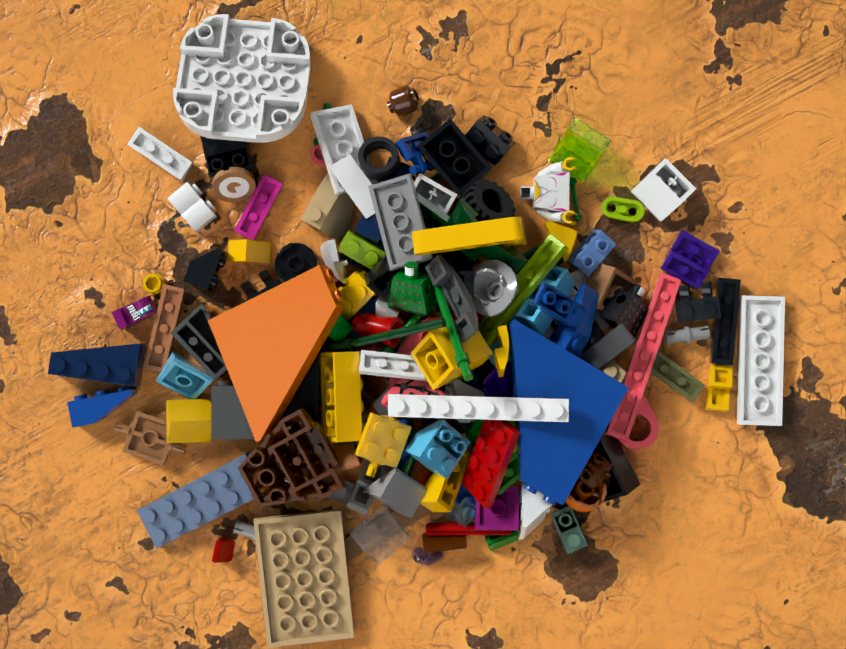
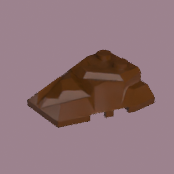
[238,408,345,507]

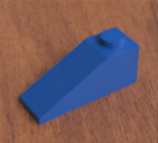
[549,284,599,357]

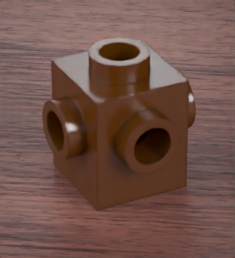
[579,451,613,488]

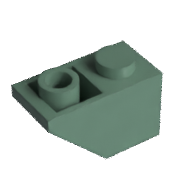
[550,506,588,554]

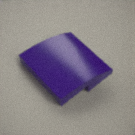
[660,229,720,289]

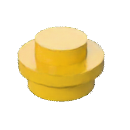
[143,273,165,295]

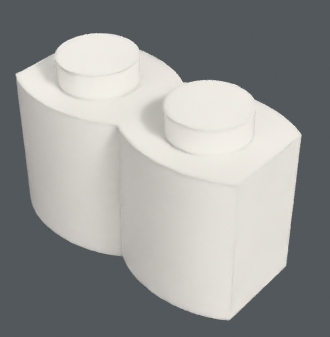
[167,182,217,233]

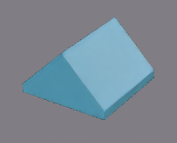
[156,352,213,399]

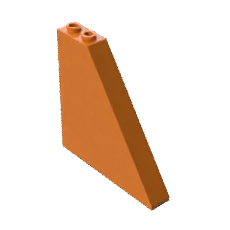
[208,265,344,442]

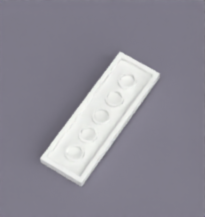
[737,295,785,426]

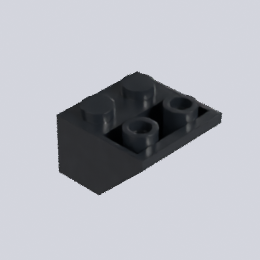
[200,136,252,178]

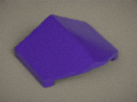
[482,361,513,397]

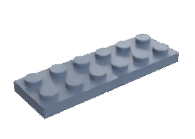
[137,453,254,549]

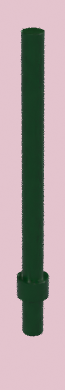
[329,318,446,352]

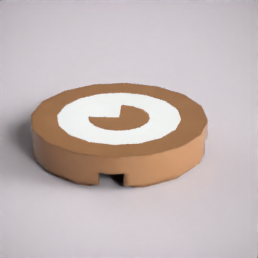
[212,167,256,203]

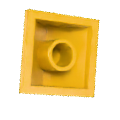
[166,399,211,443]

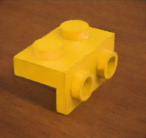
[338,270,375,321]

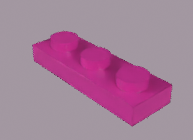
[234,174,283,240]

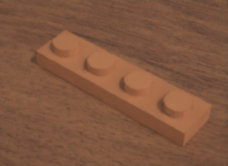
[143,284,186,372]

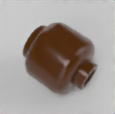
[387,85,420,117]

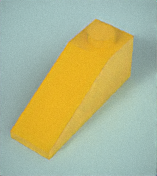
[420,450,471,512]

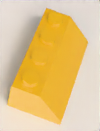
[320,351,364,442]

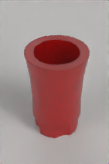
[352,312,403,347]

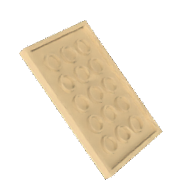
[253,509,354,648]

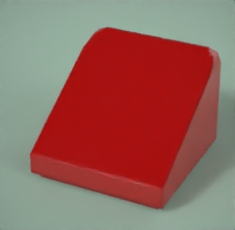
[212,538,235,563]

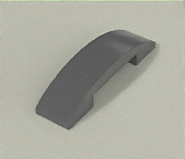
[425,255,478,343]
[579,323,636,369]

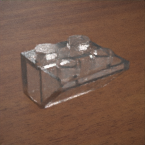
[350,504,412,565]

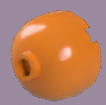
[565,478,607,513]

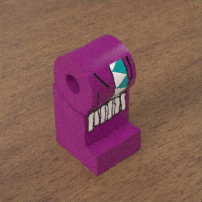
[111,296,157,330]

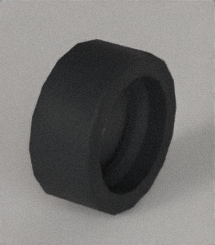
[358,136,400,180]

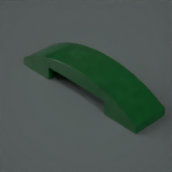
[451,199,528,274]

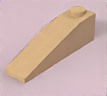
[301,172,354,242]

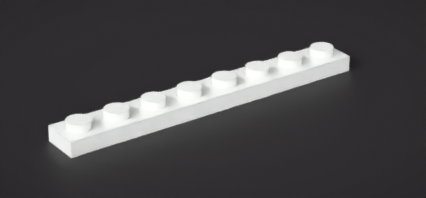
[388,394,569,422]

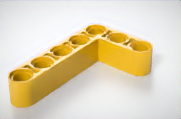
[412,217,527,255]

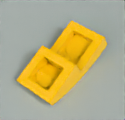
[493,325,509,377]
[705,365,733,412]

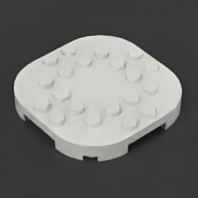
[173,14,311,143]

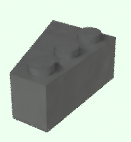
[171,303,228,381]

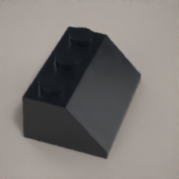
[417,118,492,196]
[594,428,641,502]

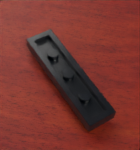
[710,278,741,365]

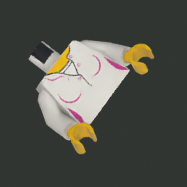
[520,157,578,225]

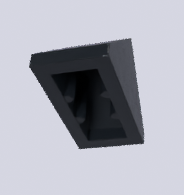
[365,254,403,299]

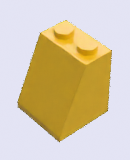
[411,327,493,390]

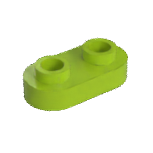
[601,196,644,223]

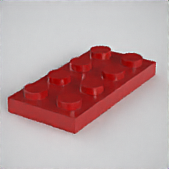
[461,420,520,508]

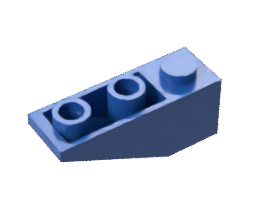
[533,282,588,329]
[67,386,137,428]

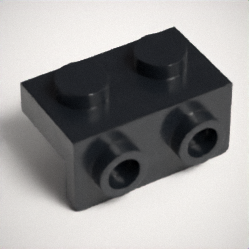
[465,115,516,166]

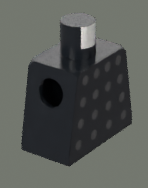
[599,284,647,338]

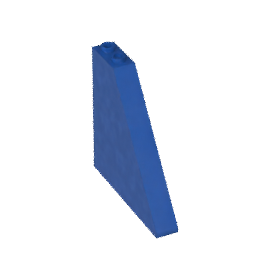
[508,319,629,506]

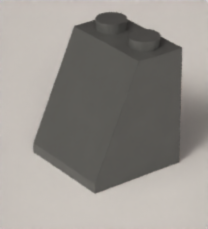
[211,381,255,439]

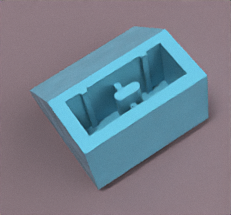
[405,419,471,479]

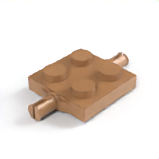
[114,410,187,465]

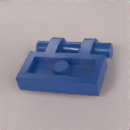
[395,131,435,175]

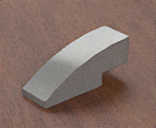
[346,460,387,515]

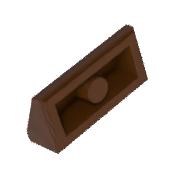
[422,533,467,553]

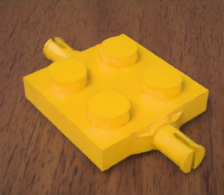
[355,412,412,477]

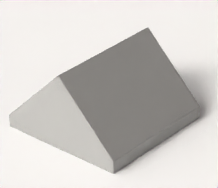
[365,467,427,518]

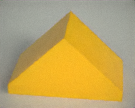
[543,221,578,262]
[227,239,272,264]

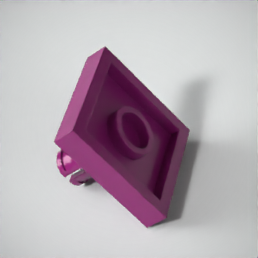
[475,486,521,531]

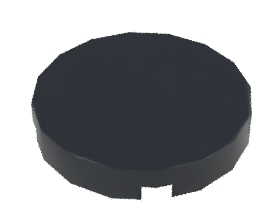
[275,243,318,282]

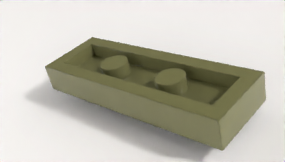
[650,351,705,403]

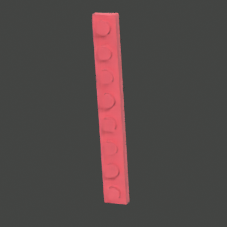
[605,272,681,442]

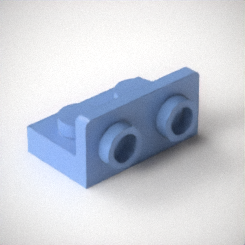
[566,229,616,276]

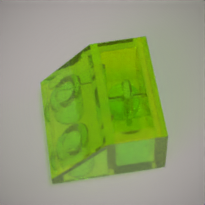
[548,117,611,183]

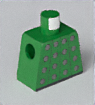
[388,261,435,316]

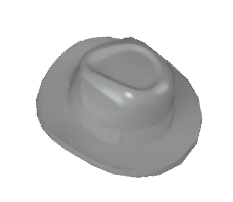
[473,259,519,317]

